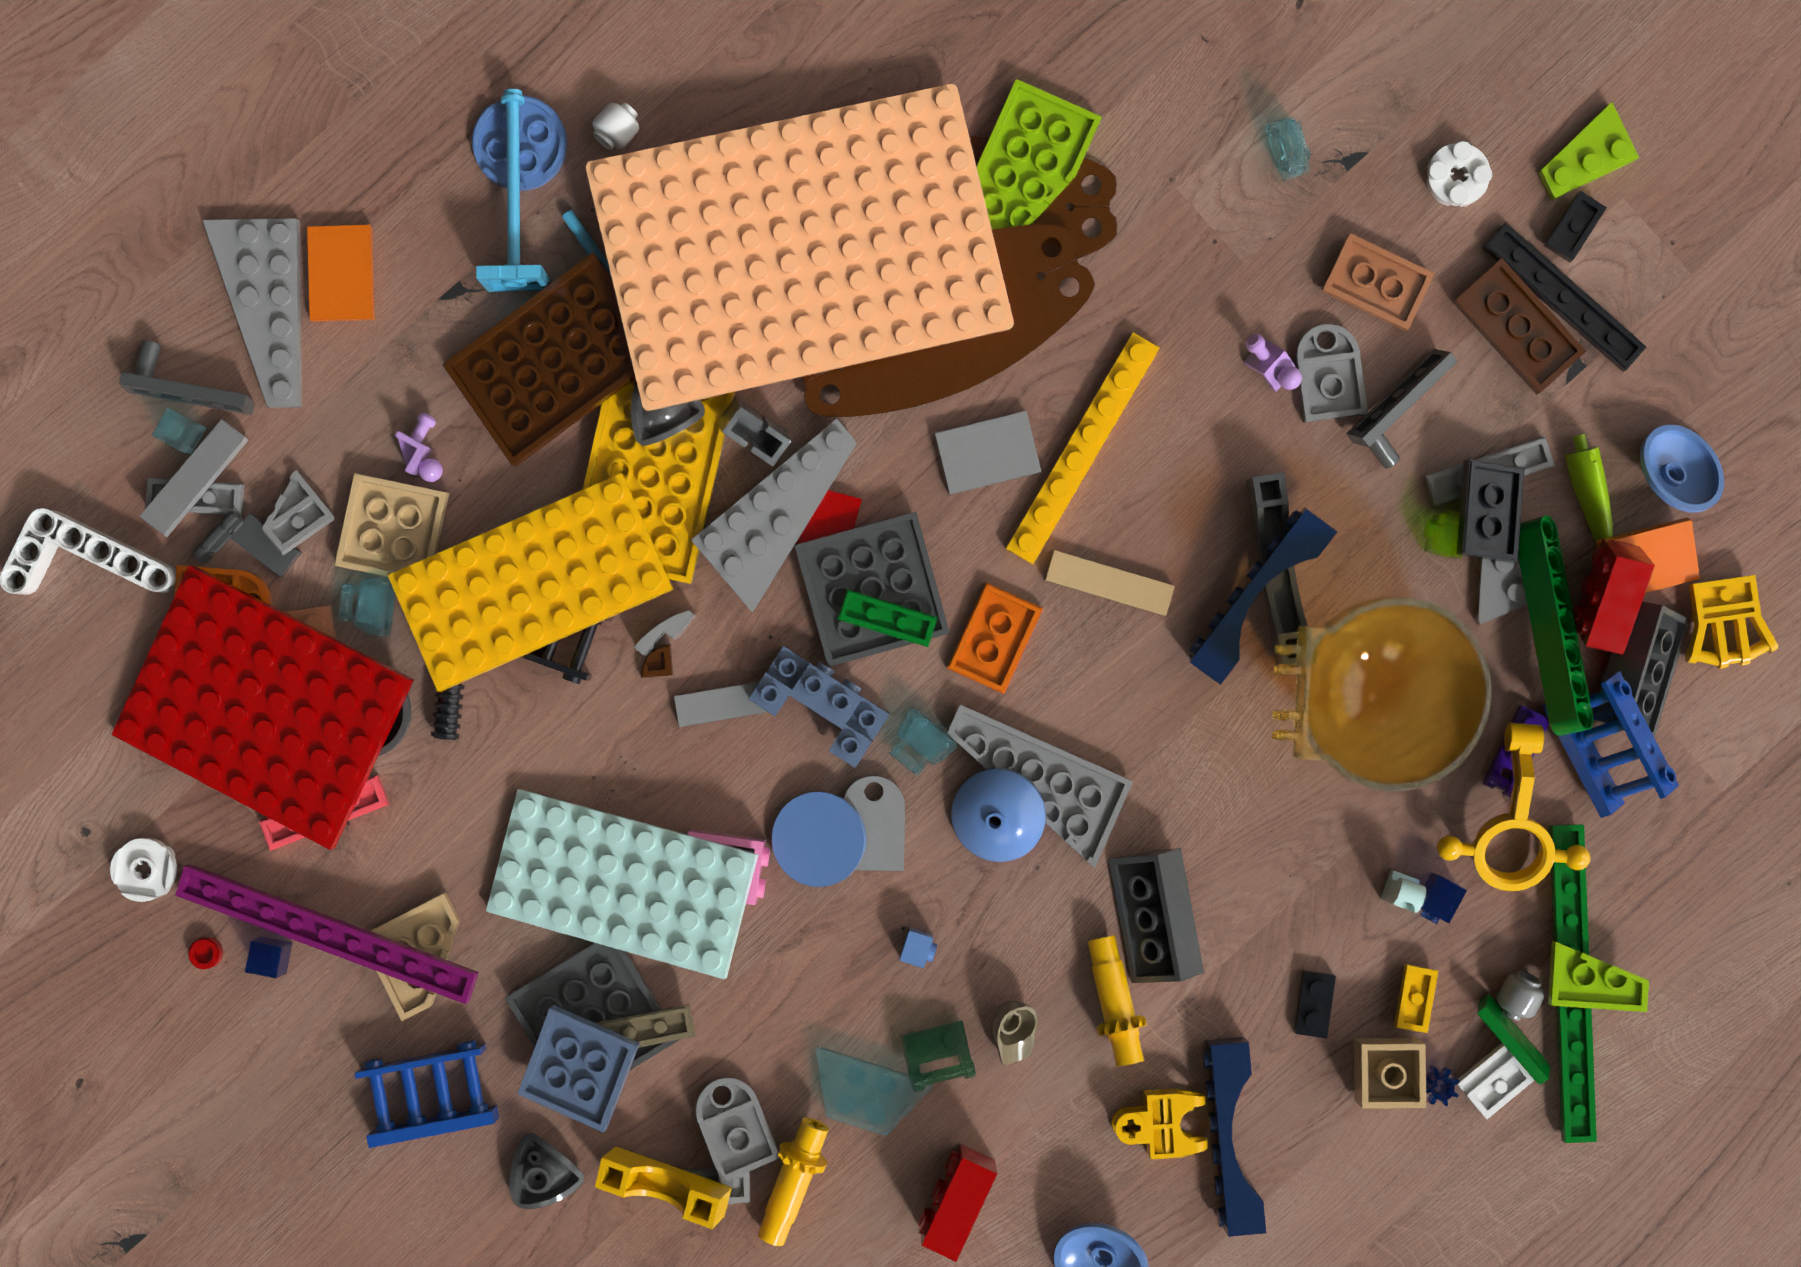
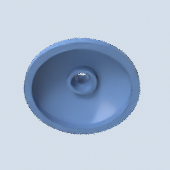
[1640,425,1724,513]
[951,768,1046,862]
[1054,1223,1149,1267]

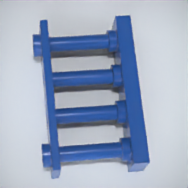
[1542,671,1679,818]
[354,1040,500,1148]

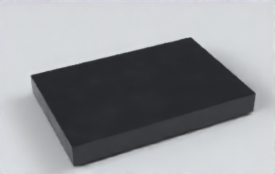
[1456,459,1525,563]

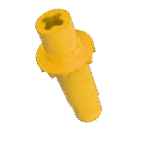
[1087,935,1147,1067]
[758,1117,829,1246]

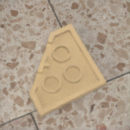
[371,892,460,1021]

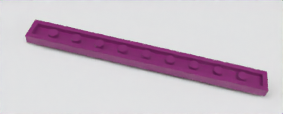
[175,864,479,1004]

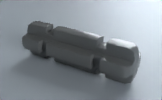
[193,510,244,564]

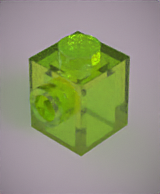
[1423,510,1462,560]

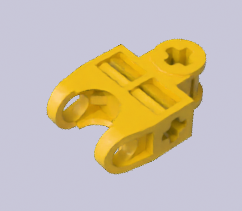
[1112,1088,1208,1159]

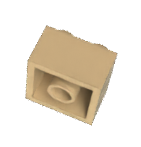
[1354,1037,1426,1109]

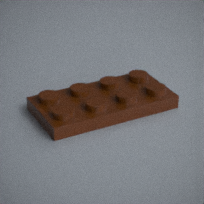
[1453,258,1586,395]

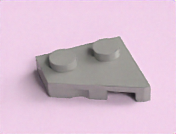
[262,470,335,556]
[1475,558,1527,625]

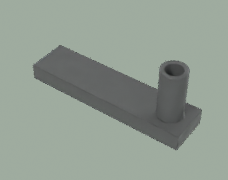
[119,340,255,415]
[1346,349,1458,468]

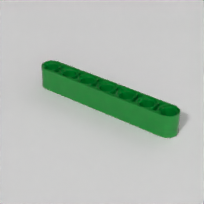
[1518,515,1593,736]

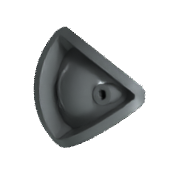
[631,381,705,446]
[509,1133,584,1209]

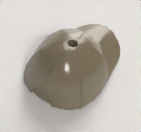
[992,1001,1038,1065]

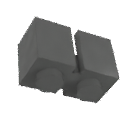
[717,396,791,466]

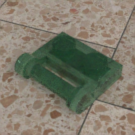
[900,1020,976,1092]

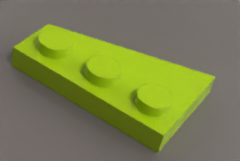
[1538,102,1639,201]
[1548,940,1649,1012]

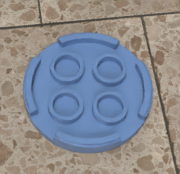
[472,95,567,191]
[772,791,866,887]

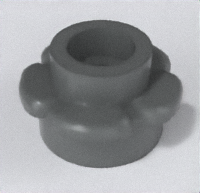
[523,1162,554,1193]

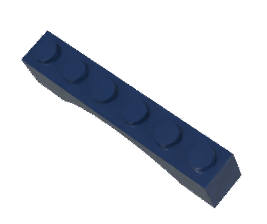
[1188,507,1337,685]
[1202,1037,1266,1237]

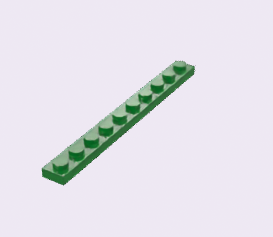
[1549,824,1597,1143]

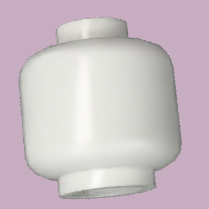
[592,102,639,150]

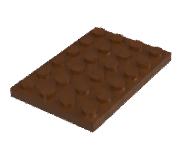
[442,252,636,467]

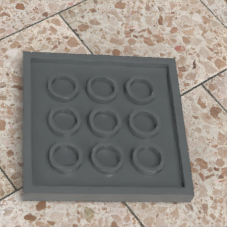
[794,512,950,667]
[505,943,679,1070]

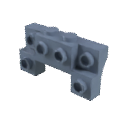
[749,646,890,768]

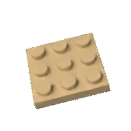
[335,473,449,577]

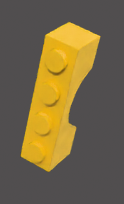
[595,1146,732,1229]

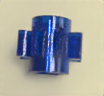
[1426,1065,1460,1106]

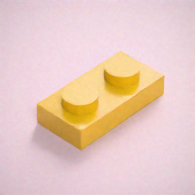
[1394,964,1438,1033]

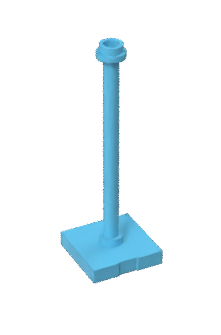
[476,89,551,292]

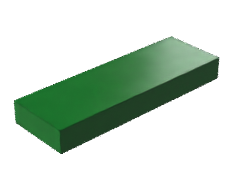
[838,589,938,647]
[1477,994,1551,1085]

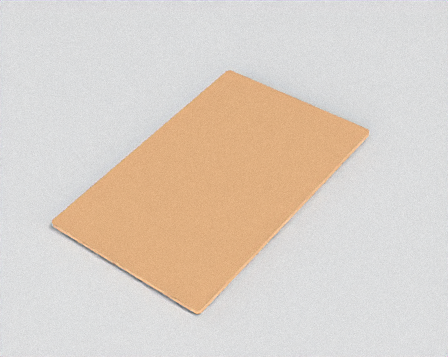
[586,84,1014,411]

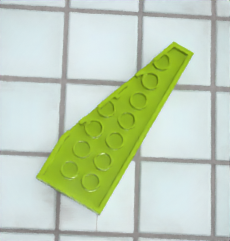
[977,79,1102,230]

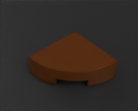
[641,644,673,678]

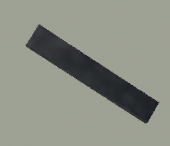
[1482,222,1647,372]

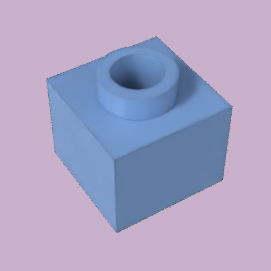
[900,927,937,968]

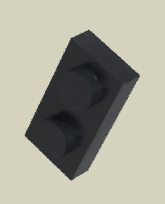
[1543,191,1607,263]
[1294,970,1336,1039]

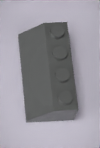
[1593,601,1690,738]
[1109,848,1204,983]

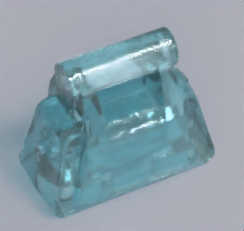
[1265,117,1311,181]
[338,577,396,637]
[889,707,957,776]

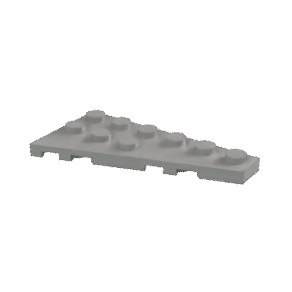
[202,218,302,408]
[691,419,857,613]
[947,704,1133,868]

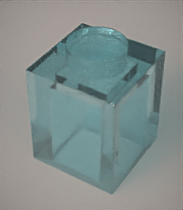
[152,408,207,455]

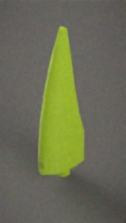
[1564,433,1614,542]

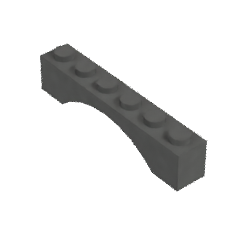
[1246,472,1314,666]

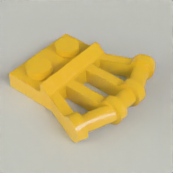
[1685,575,1778,669]

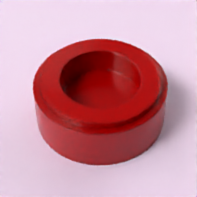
[188,937,223,970]

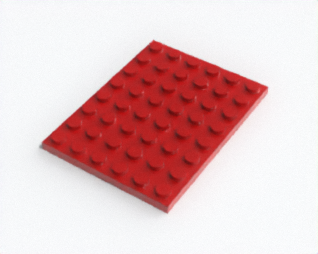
[111,565,414,850]

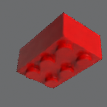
[1573,538,1655,655]
[918,1144,998,1262]

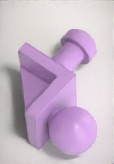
[1244,334,1302,392]
[395,412,443,482]

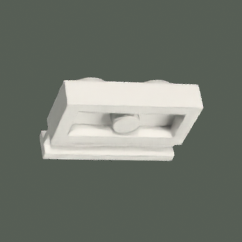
[1455,1043,1534,1119]

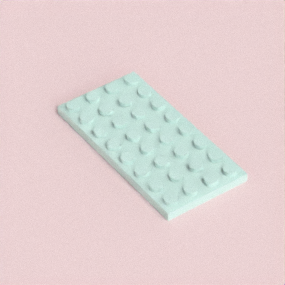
[486,789,759,979]

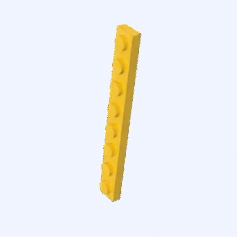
[1006,332,1160,565]

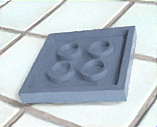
[517,1005,640,1133]

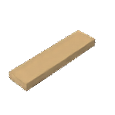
[1045,550,1175,616]

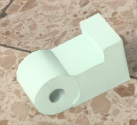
[1380,870,1426,913]

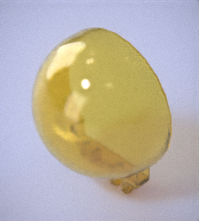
[1272,596,1492,792]

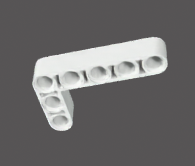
[0,508,176,595]

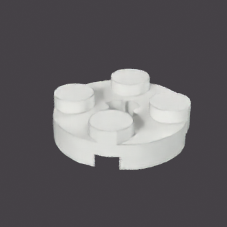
[1426,141,1492,207]
[110,838,177,902]

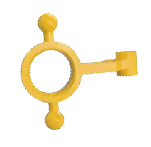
[1436,723,1590,891]

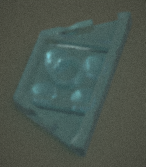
[816,1046,934,1136]

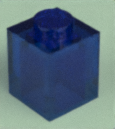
[1420,872,1467,925]
[245,937,293,978]

